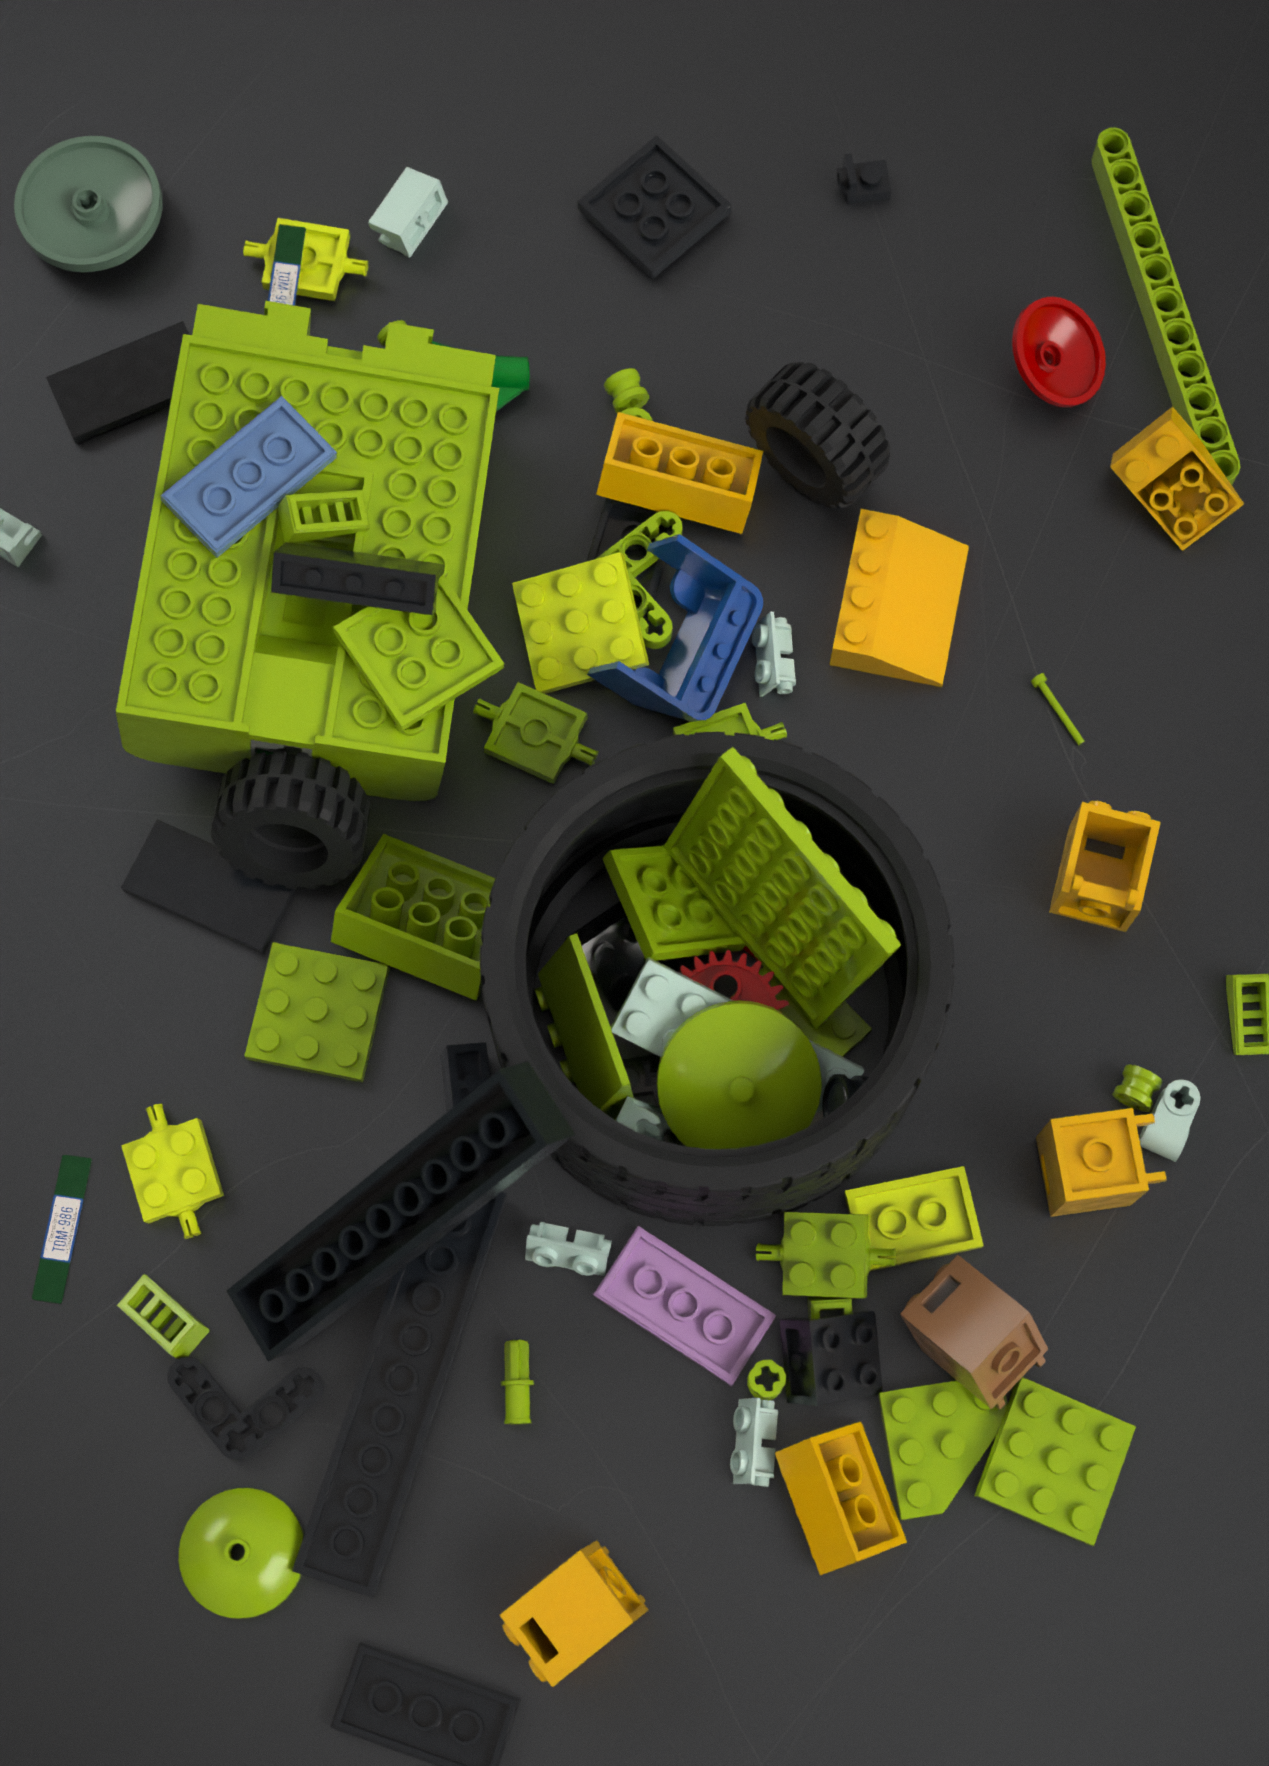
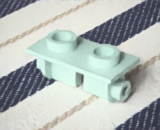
[752,611,796,697]
[525,1222,612,1276]
[730,1398,778,1487]

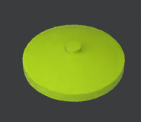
[657,1001,822,1149]

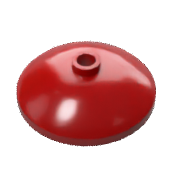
[1012,297,1106,407]

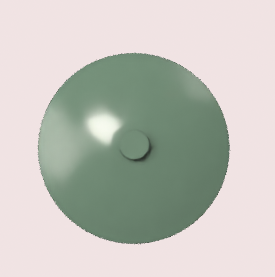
[14,136,163,272]

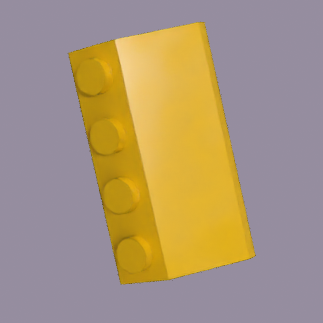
[596,412,763,534]

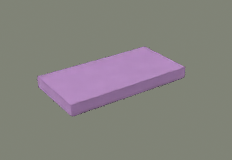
[593,1226,776,1387]

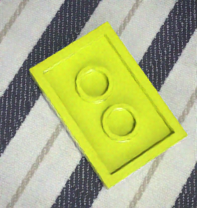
[844,1166,984,1271]

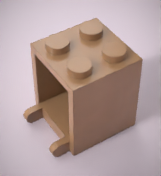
[900,1255,1048,1410]

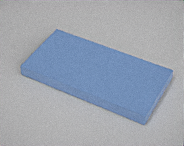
[161,396,337,558]

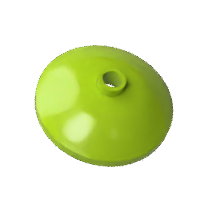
[179,1488,304,1618]

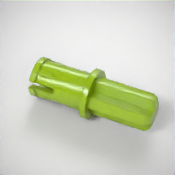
[501,1340,534,1424]

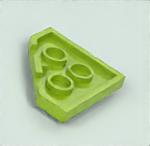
[878,1381,1008,1520]

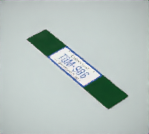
[268,224,306,306]
[32,1154,92,1304]

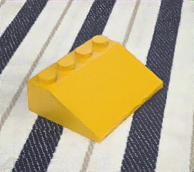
[829,509,969,687]

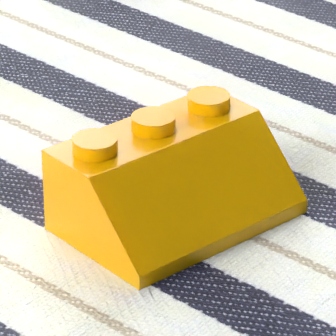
[775,1421,907,1575]

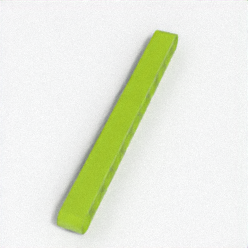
[1091,128,1241,485]

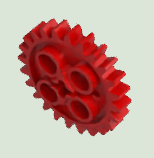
[680,950,789,1011]

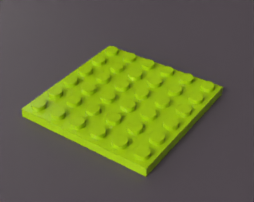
[663,747,901,1029]

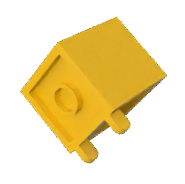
[1049,801,1161,932]
[1036,1108,1167,1217]
[500,1540,649,1687]

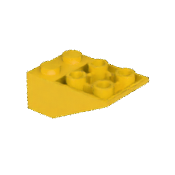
[1110,407,1244,551]

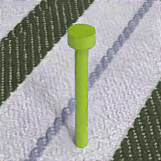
[1030,673,1085,746]

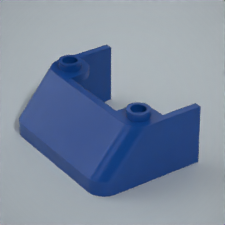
[587,534,763,722]

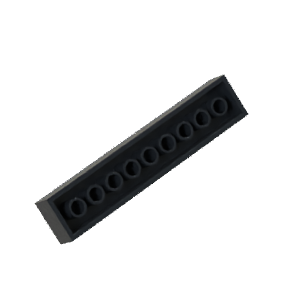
[227,1061,575,1362]

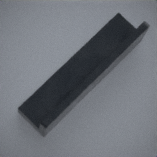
[271,543,445,615]

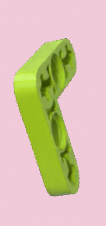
[596,511,682,649]

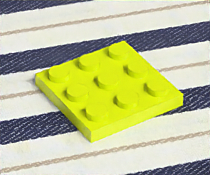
[512,552,649,694]

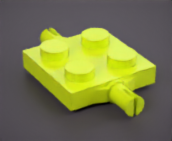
[243,218,368,301]
[121,1104,224,1239]

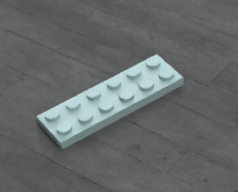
[610,957,865,1112]

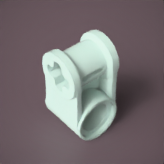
[1139,1079,1201,1162]

